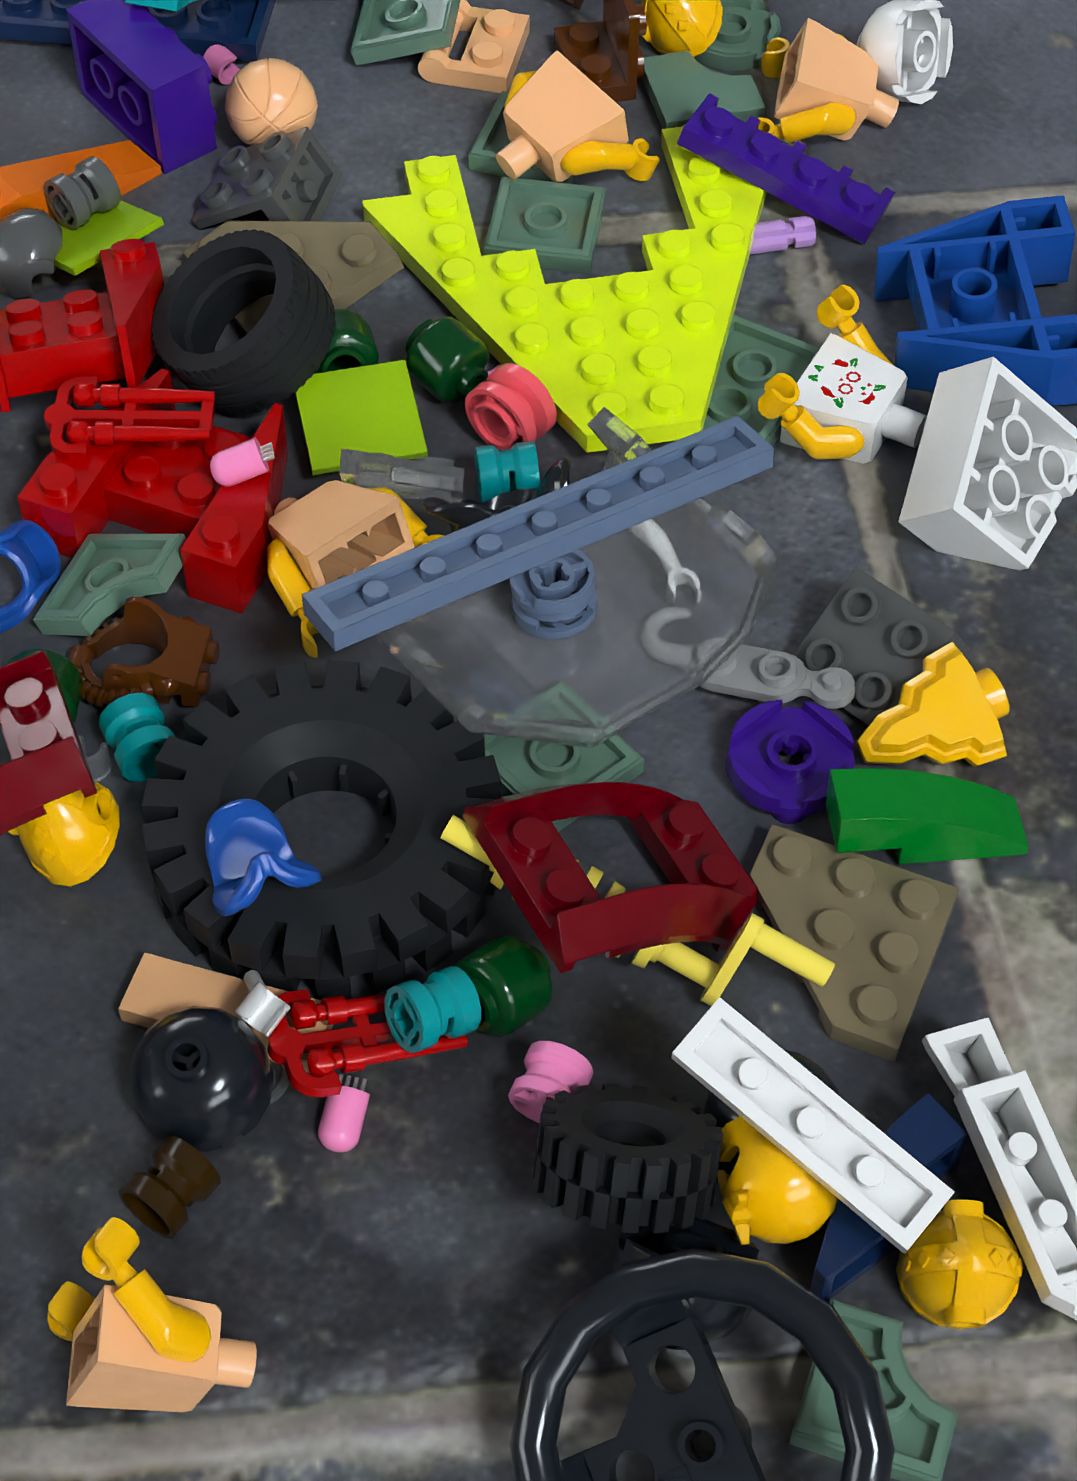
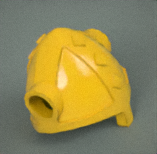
[641,0,723,57]
[8,782,120,887]
[896,1200,1023,1330]

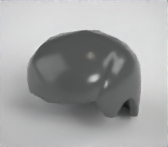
[0,208,62,297]

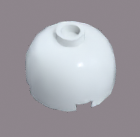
[857,0,953,104]

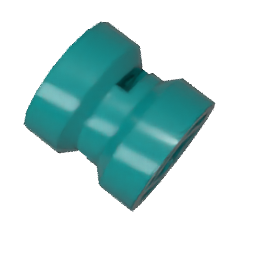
[474,441,540,502]
[98,692,175,782]
[385,966,481,1053]

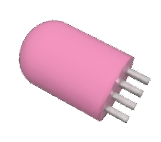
[210,438,275,487]
[318,1074,370,1152]

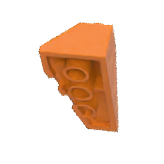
[0,140,162,221]

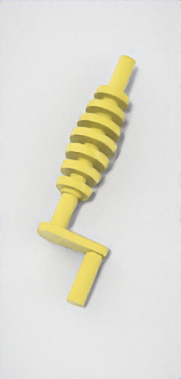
[440,815,835,1007]

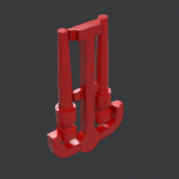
[44,376,215,461]
[267,989,468,1097]

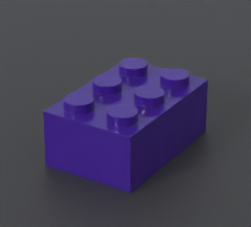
[66,0,217,174]

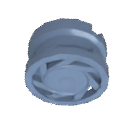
[509,550,598,640]

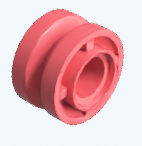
[465,363,557,450]

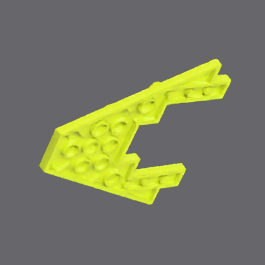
[362,125,767,453]

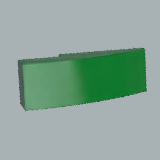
[826,768,1029,865]

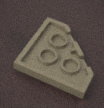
[183,221,404,335]
[750,824,959,1062]

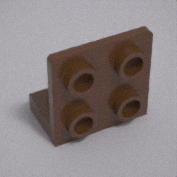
[554,0,647,102]

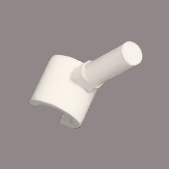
[235,970,291,1037]

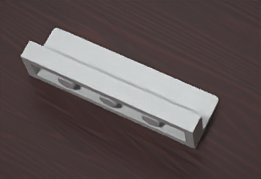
[671,997,954,1253]

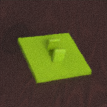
[53,200,164,276]
[295,360,428,475]

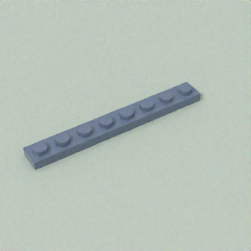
[302,416,774,652]

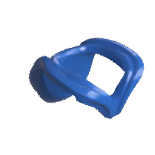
[0,520,61,633]
[205,798,322,916]

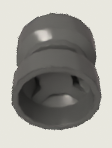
[43,156,121,230]

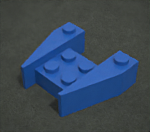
[874,195,1077,406]

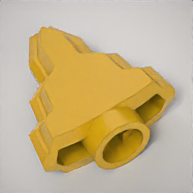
[855,642,1010,767]

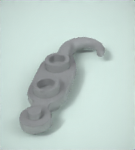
[641,609,855,709]

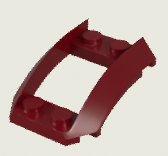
[0,650,97,836]
[463,782,757,974]

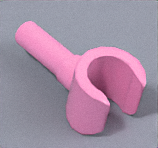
[203,44,240,85]

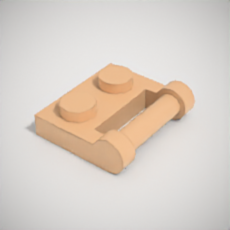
[418,0,530,93]

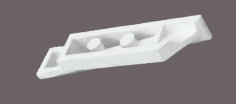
[922,1018,1077,1320]

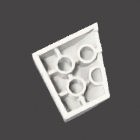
[898,357,1077,570]

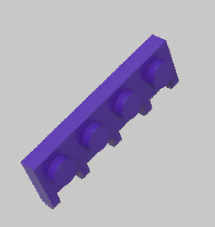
[677,93,896,244]

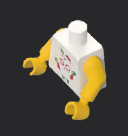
[758,285,927,464]

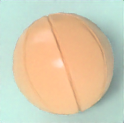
[225,58,318,146]

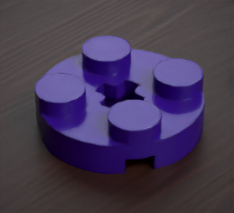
[726,700,855,824]

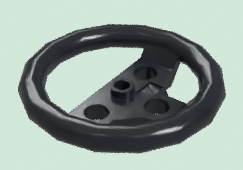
[509,1248,895,1481]

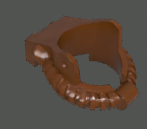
[68,596,220,708]

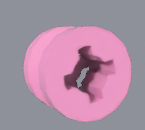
[508,1041,594,1123]

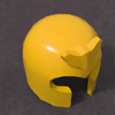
[717,1116,837,1245]

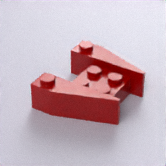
[0,239,164,413]
[17,368,288,614]

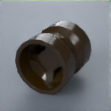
[118,1136,221,1239]

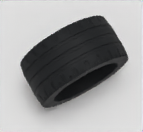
[151,229,336,415]

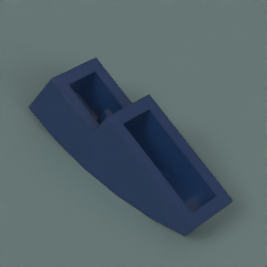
[810,1093,968,1302]

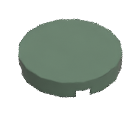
[694,0,781,71]

